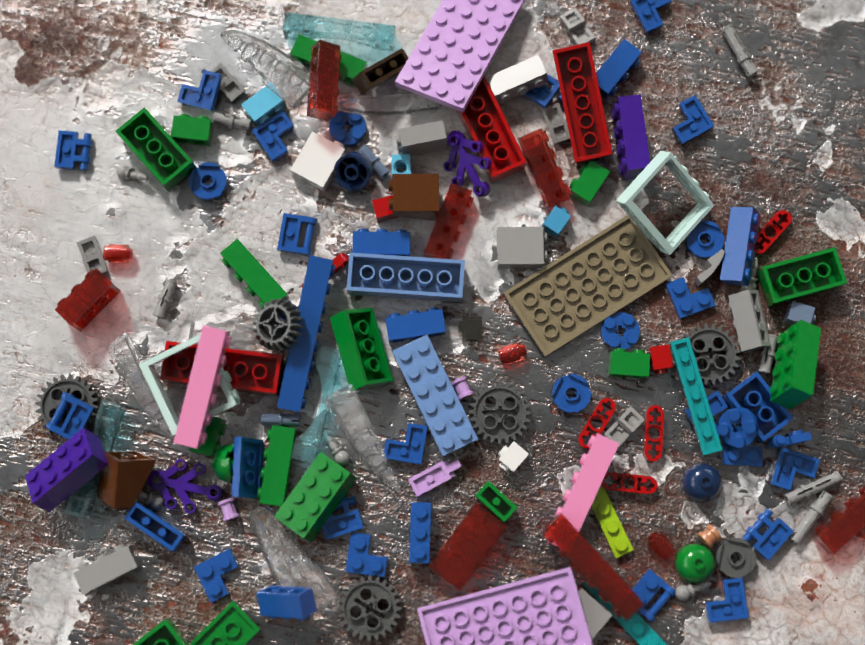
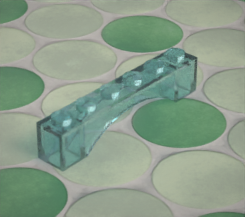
[282,12,396,51]
[291,345,343,464]
[65,399,126,519]

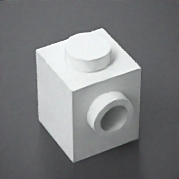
[498,442,528,473]

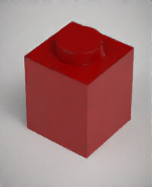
[372,195,399,223]
[647,344,673,375]

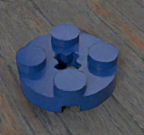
[329,109,367,147]
[189,162,227,201]
[685,220,724,259]
[601,312,640,350]
[552,374,591,413]
[717,407,759,448]

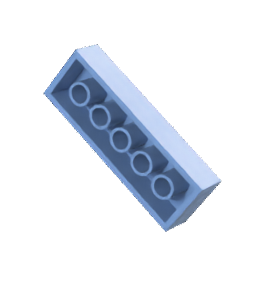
[347,253,465,302]
[392,335,478,458]

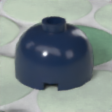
[334,152,373,191]
[681,463,722,503]

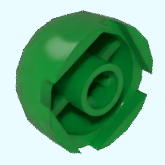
[211,444,234,483]
[674,543,715,583]

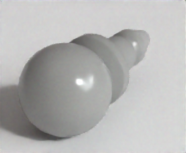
[116,165,148,181]
[741,258,758,291]
[324,434,350,466]
[138,491,165,510]
[675,582,712,601]

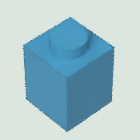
[542,205,571,238]

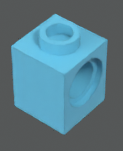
[391,154,411,174]

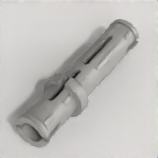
[721,25,759,78]
[784,471,842,506]
[789,491,834,545]

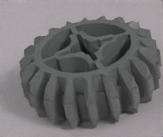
[252,298,304,352]

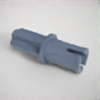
[358,145,390,179]
[261,412,299,427]

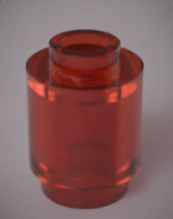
[103,244,133,263]
[498,341,527,365]
[647,531,676,561]

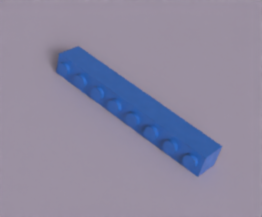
[277,255,335,412]

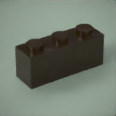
[352,48,408,96]

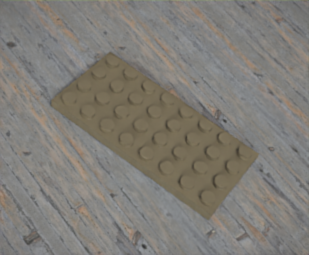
[503,215,673,358]

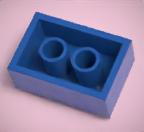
[722,372,794,443]

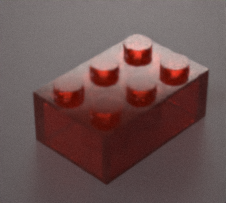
[55,268,121,332]

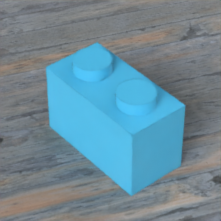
[241,83,286,127]

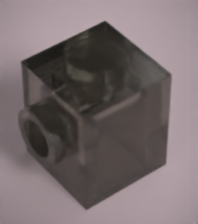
[458,313,482,342]

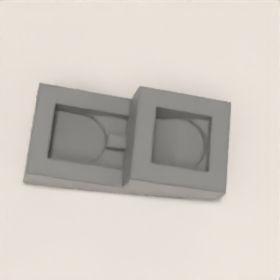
[560,7,595,45]
[210,63,246,102]
[541,103,570,144]
[76,236,108,278]
[694,249,724,286]
[603,406,645,447]

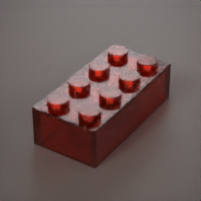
[428,503,508,591]

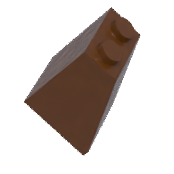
[388,174,440,221]
[97,450,155,510]

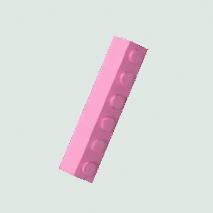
[173,325,231,449]
[546,433,619,552]

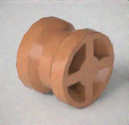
[697,524,722,549]

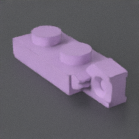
[408,460,462,497]

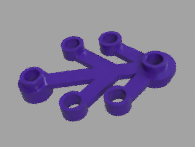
[443,131,492,197]
[148,459,223,514]

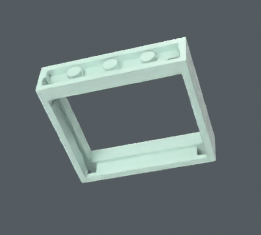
[616,151,714,255]
[139,334,240,436]

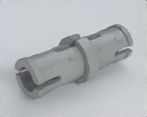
[213,112,252,131]
[153,279,178,319]
[758,334,778,375]

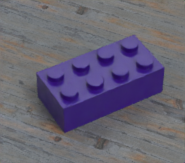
[611,95,650,180]
[25,428,108,513]

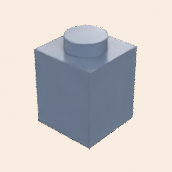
[783,301,816,325]

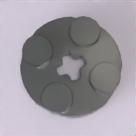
[715,538,756,578]

